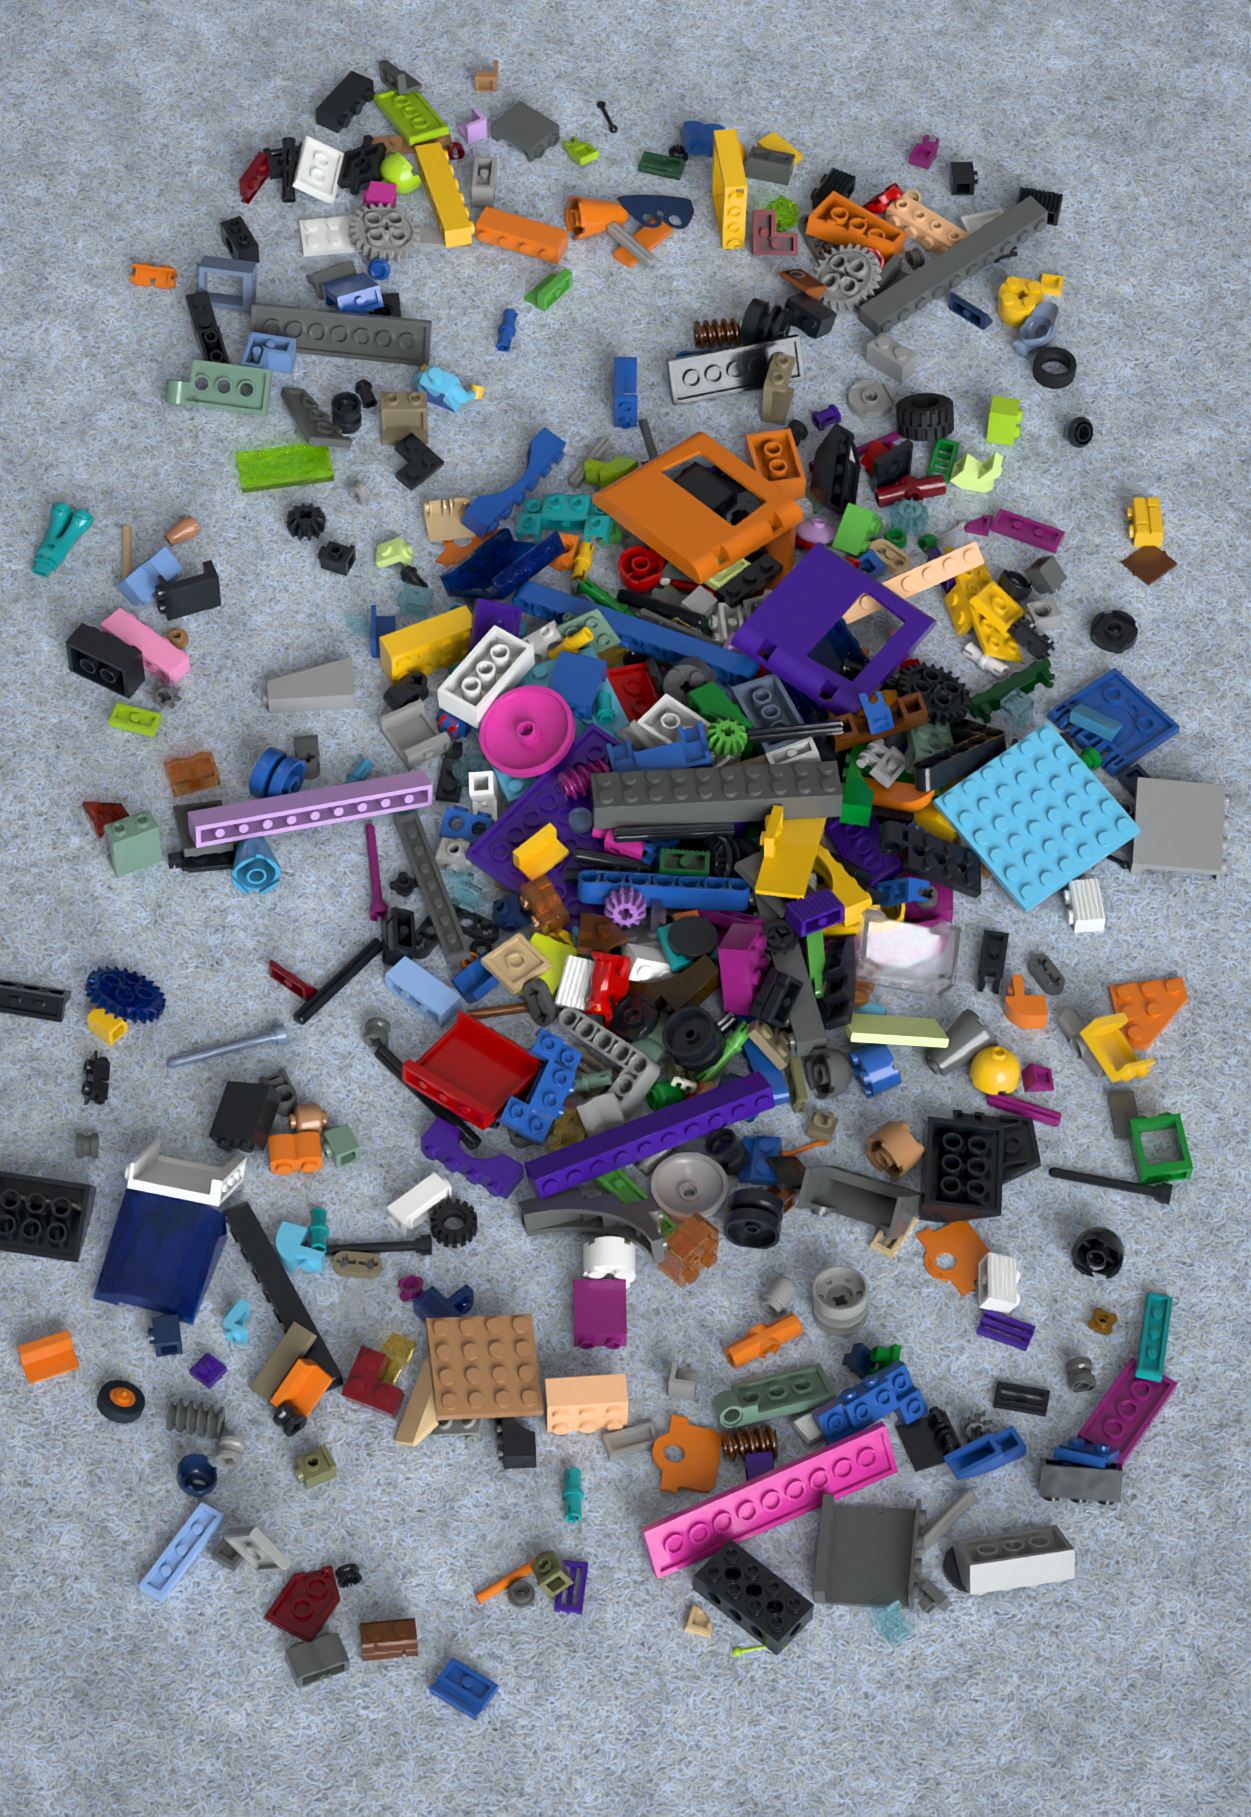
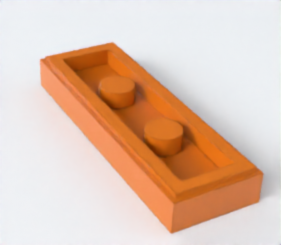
[613,218,673,268]

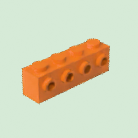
[476,206,568,264]

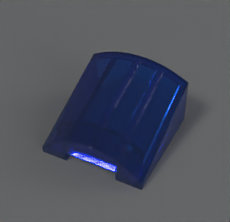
[93,1189,228,1325]

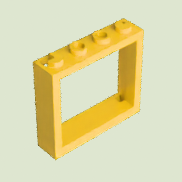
[711,129,747,250]

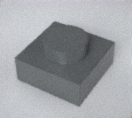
[211,1537,244,1572]

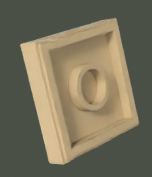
[481,932,552,995]

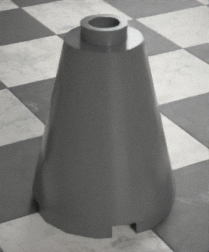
[927,1008,998,1076]

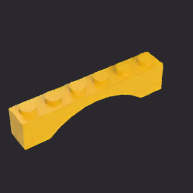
[813,844,872,927]

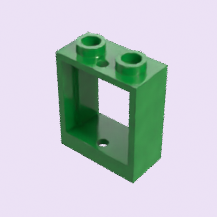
[1127,1112,1193,1185]

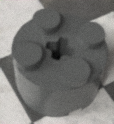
[663,656,716,708]

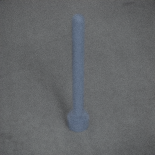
[167,1023,288,1068]

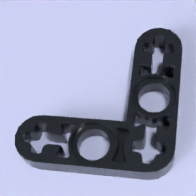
[413,902,499,959]

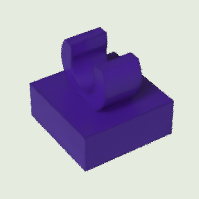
[189,1353,227,1389]

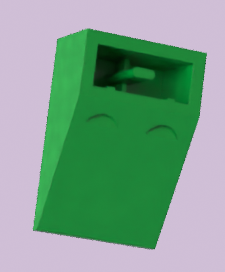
[688,681,754,760]

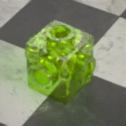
[764,195,798,233]

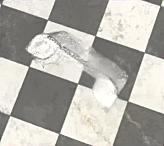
[854,907,961,995]

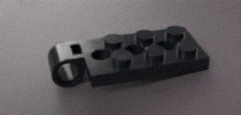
[879,821,981,898]

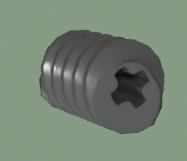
[166,1398,225,1440]

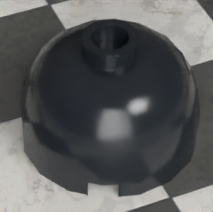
[1071,1226,1124,1279]

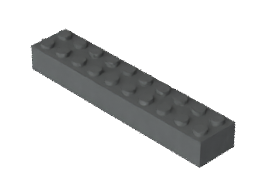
[590,761,843,829]

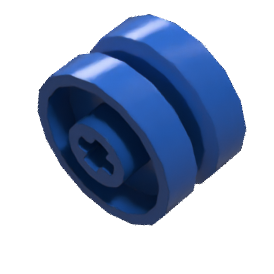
[249,747,306,799]

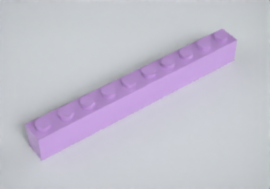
[188,770,433,848]

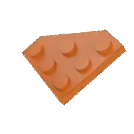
[1108,977,1188,1050]

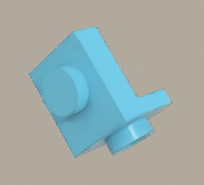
[222,1298,250,1346]

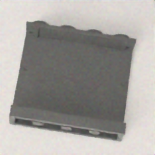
[813,1494,927,1609]

